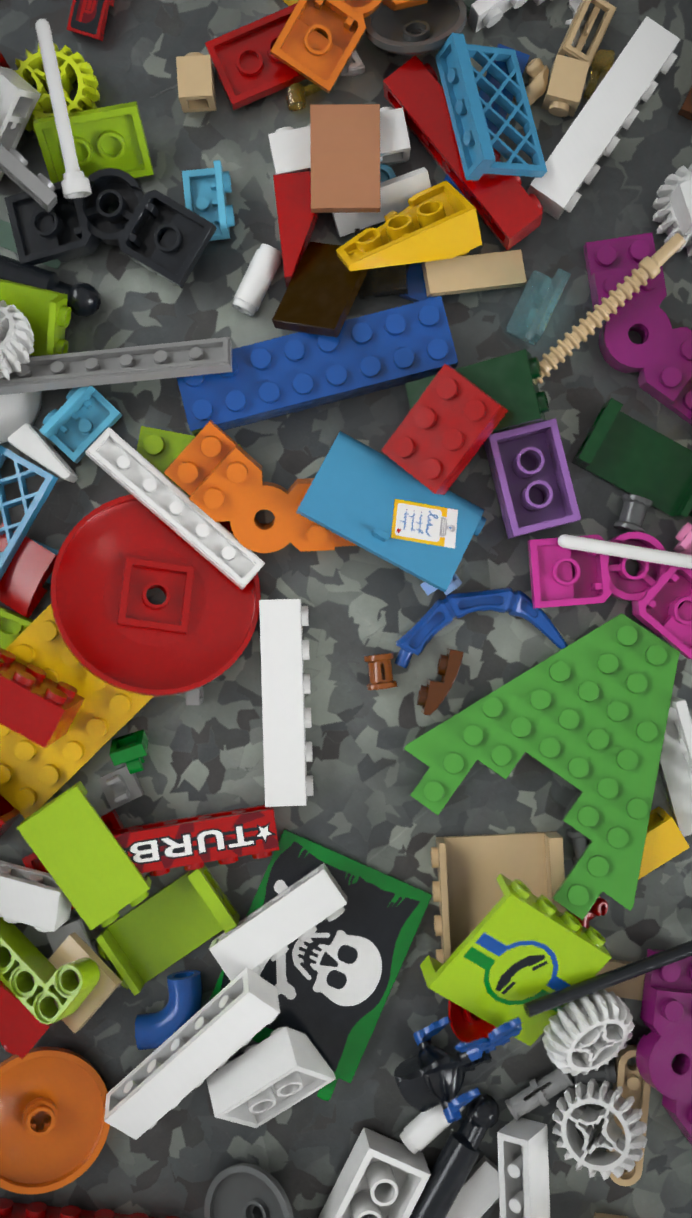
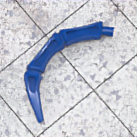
[394,587,568,668]

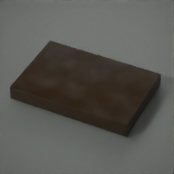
[272,242,369,338]

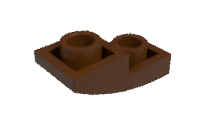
[417,648,464,715]

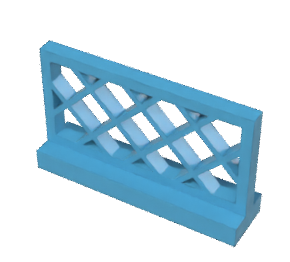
[435,33,547,181]
[0,445,58,580]

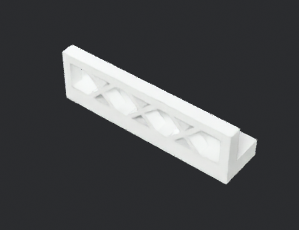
[659,697,692,837]

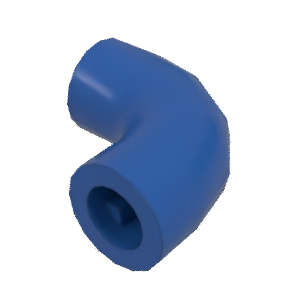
[135,970,202,1050]

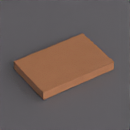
[310,104,380,213]

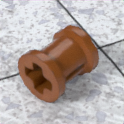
[364,653,398,690]

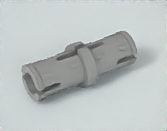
[505,1068,574,1121]

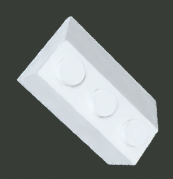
[206,1026,336,1128]

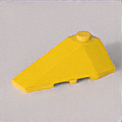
[336,180,482,271]

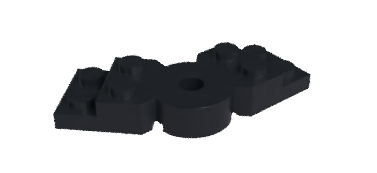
[4,168,217,288]

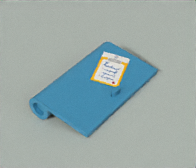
[296,431,487,592]

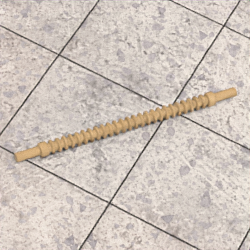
[537,233,686,384]

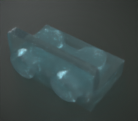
[505,268,571,346]

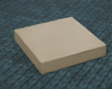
[32,932,122,1034]

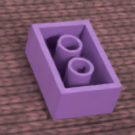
[484,418,581,539]

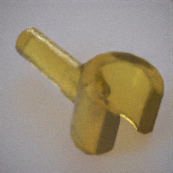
[583,49,615,99]
[286,83,323,111]

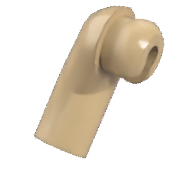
[513,58,549,106]

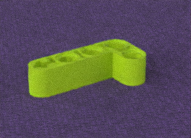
[0,917,100,1025]

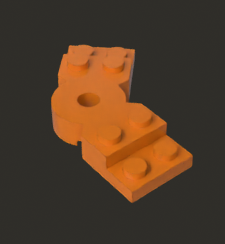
[270,0,428,94]
[164,420,357,553]

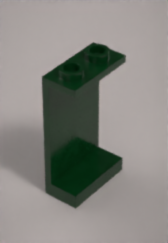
[405,349,549,432]
[571,398,692,521]

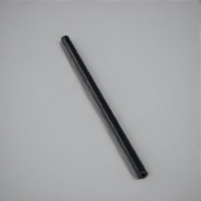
[523,940,692,1017]

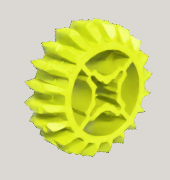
[14,43,100,136]

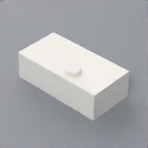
[318,1127,431,1218]

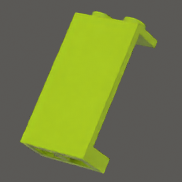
[0,279,71,356]
[17,781,152,931]
[96,864,240,996]

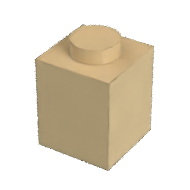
[176,52,217,113]
[541,54,590,117]

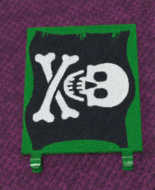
[208,829,432,1101]

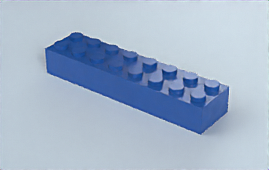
[177,296,458,436]

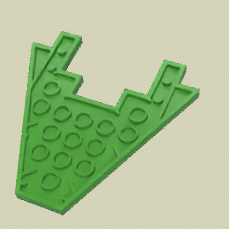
[404,613,680,920]

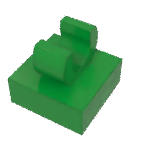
[109,729,149,774]

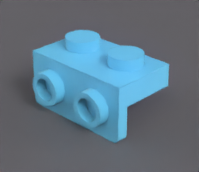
[182,160,235,241]
[39,386,123,464]

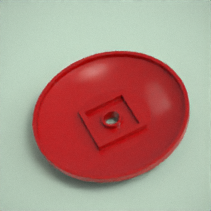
[50,494,261,696]

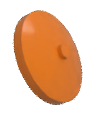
[0,1046,110,1195]

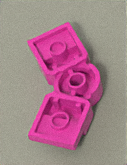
[527,532,692,659]

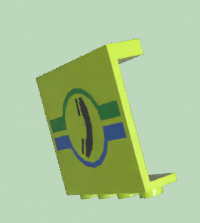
[420,874,612,1046]

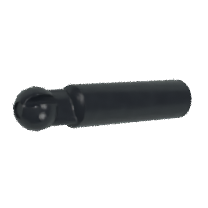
[0,255,101,317]
[409,1094,499,1218]

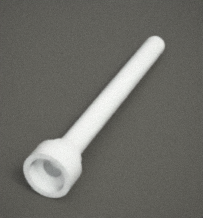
[35,18,92,199]
[558,534,692,569]

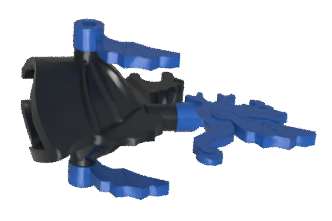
[394,1016,522,1123]

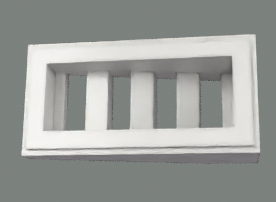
[7,423,78,483]

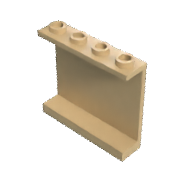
[430,831,566,964]

